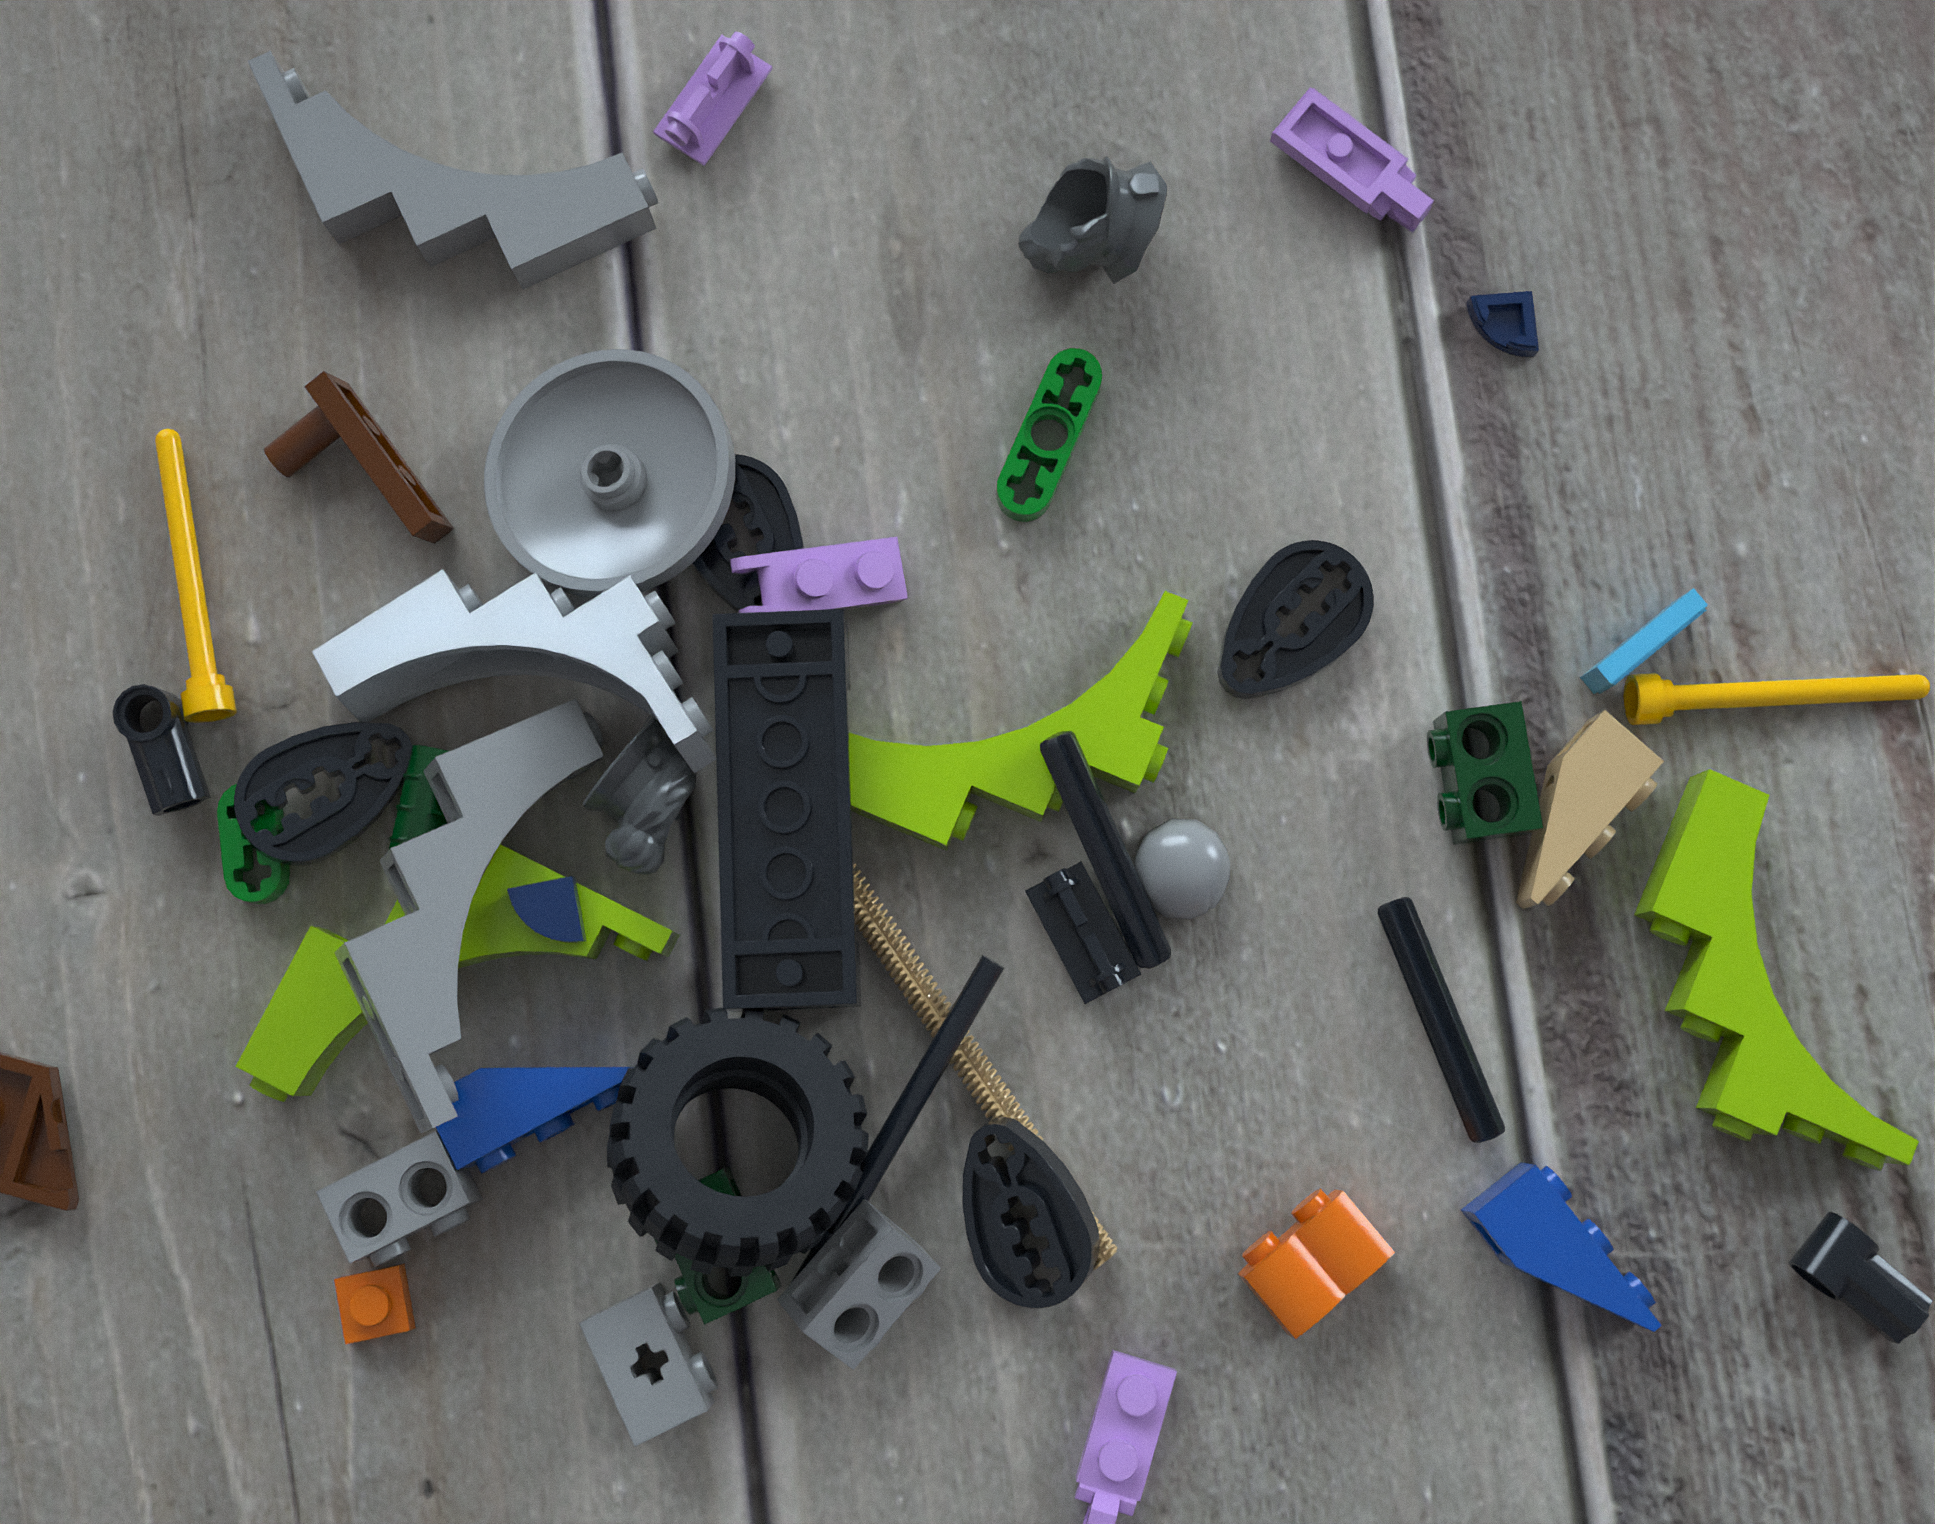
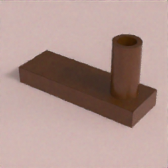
[264,371,454,544]

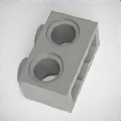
[316,1131,483,1267]
[777,1199,941,1370]

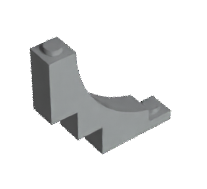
[248,51,659,289]
[334,699,604,1134]

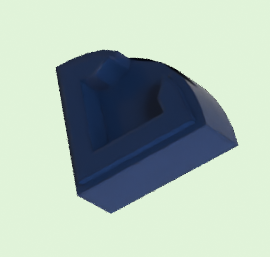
[1466,291,1539,357]
[507,876,587,943]

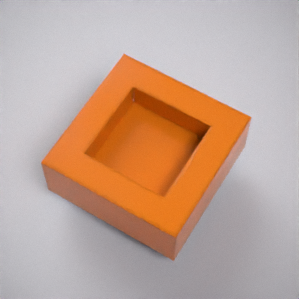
[334,1263,416,1344]

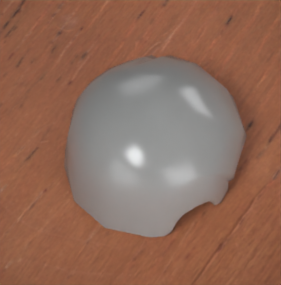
[1134,818,1230,919]

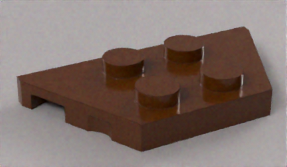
[0,1052,79,1211]

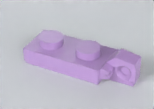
[1270,87,1434,233]
[1075,1350,1177,1524]

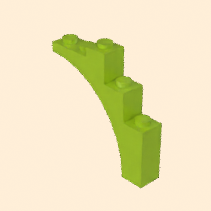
[849,591,1193,851]
[1634,769,1919,1171]

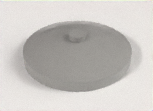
[484,349,735,598]

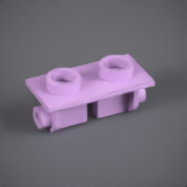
[653,31,773,166]

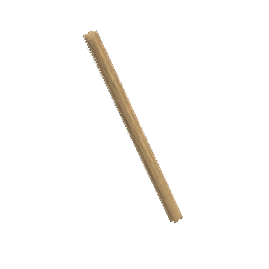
[853,863,1118,1270]

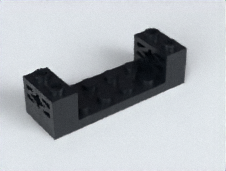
[712,609,861,1012]

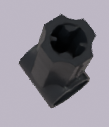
[112,684,211,816]
[1788,1211,1933,1344]

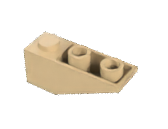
[1516,710,1664,909]

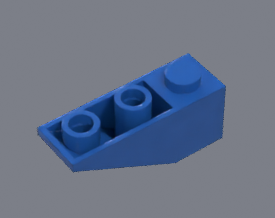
[436,1067,634,1174]
[1461,1162,1662,1332]

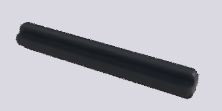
[1040,731,1171,969]
[1377,897,1505,1143]

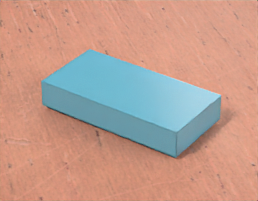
[1580,588,1708,694]

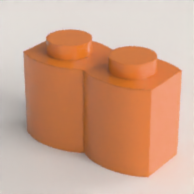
[1238,1188,1395,1339]

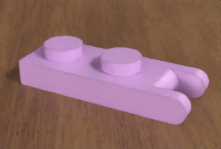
[730,537,908,613]

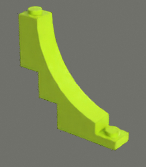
[235,844,680,1102]

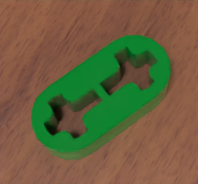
[217,784,290,904]

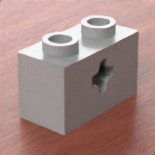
[579,1282,718,1446]

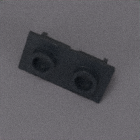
[1025,861,1142,1004]

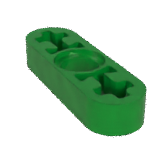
[996,348,1102,522]

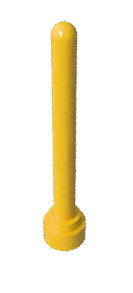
[155,428,237,723]
[1623,673,1930,725]

